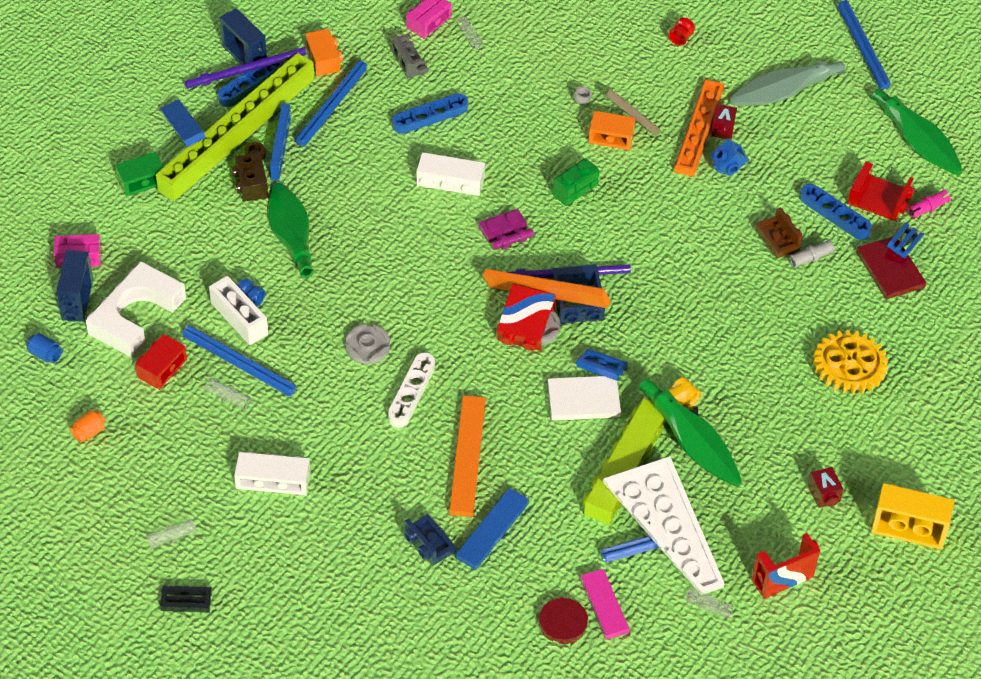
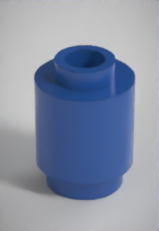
[27,333,63,363]

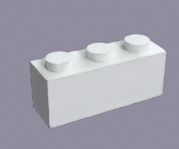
[417,152,485,196]
[209,276,268,345]
[234,452,311,495]

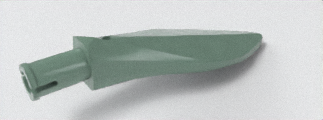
[729,60,845,106]

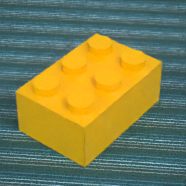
[871,483,955,550]

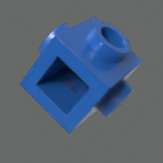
[710,138,749,176]

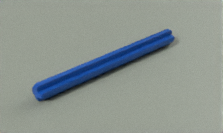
[838,0,891,90]
[296,60,367,147]
[183,325,296,396]

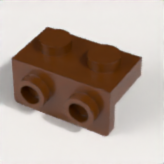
[755,207,803,259]

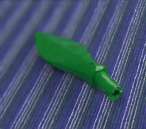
[872,88,962,175]
[268,183,314,278]
[639,377,741,487]

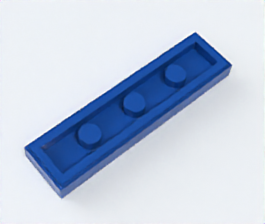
[160,99,206,147]
[270,103,291,181]
[456,488,529,570]

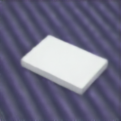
[548,376,621,420]

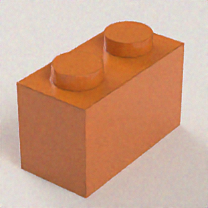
[305,29,343,76]
[589,111,636,150]

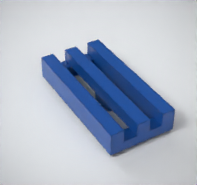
[887,222,924,258]
[577,349,628,381]

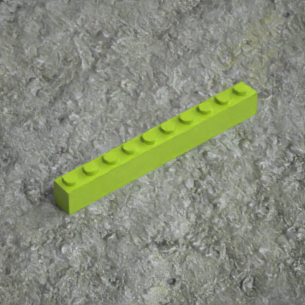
[156,53,314,201]

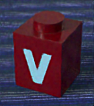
[711,104,737,140]
[808,467,843,508]

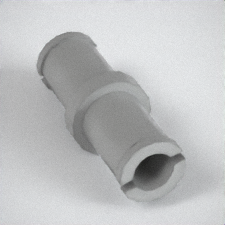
[789,240,835,268]

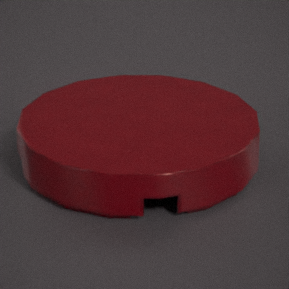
[539,598,588,644]

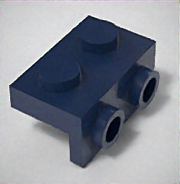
[403,514,456,566]

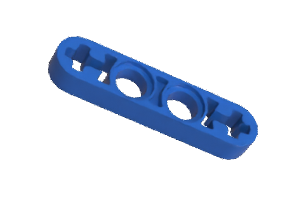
[218,61,284,107]
[392,93,468,134]
[800,184,872,240]

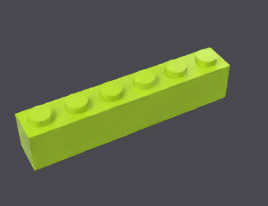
[582,399,667,526]

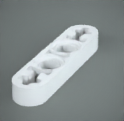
[388,353,435,428]

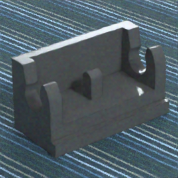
[391,34,428,79]

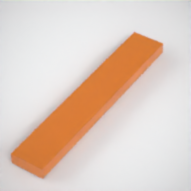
[674,79,725,177]
[483,269,611,308]
[450,396,486,517]

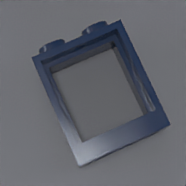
[219,8,267,65]
[56,250,94,322]
[552,264,605,324]

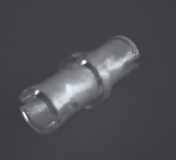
[204,378,252,410]
[146,518,197,549]

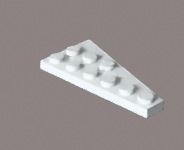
[603,457,725,595]

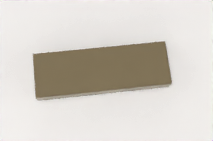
[606,90,661,136]

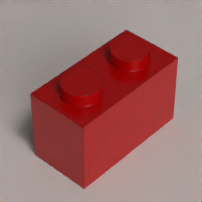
[135,334,187,390]

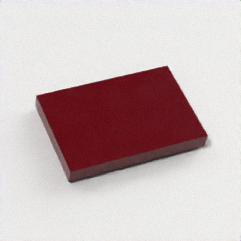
[856,236,926,300]

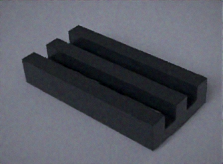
[160,586,212,613]

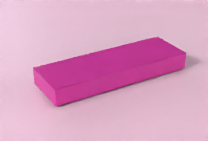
[581,569,629,640]

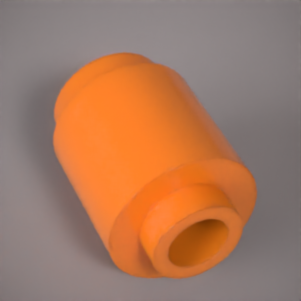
[70,410,106,443]

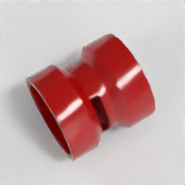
[668,17,695,46]

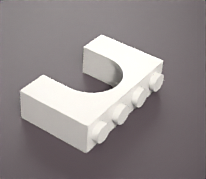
[86,262,186,358]

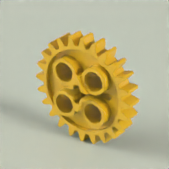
[813,330,888,395]

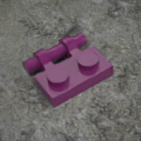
[479,208,534,250]

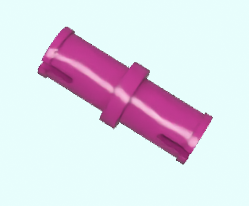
[907,189,951,219]

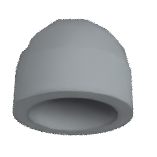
[574,87,592,105]

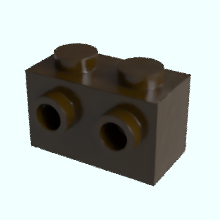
[232,152,269,202]

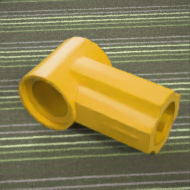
[668,377,702,407]

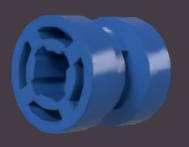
[237,278,266,307]

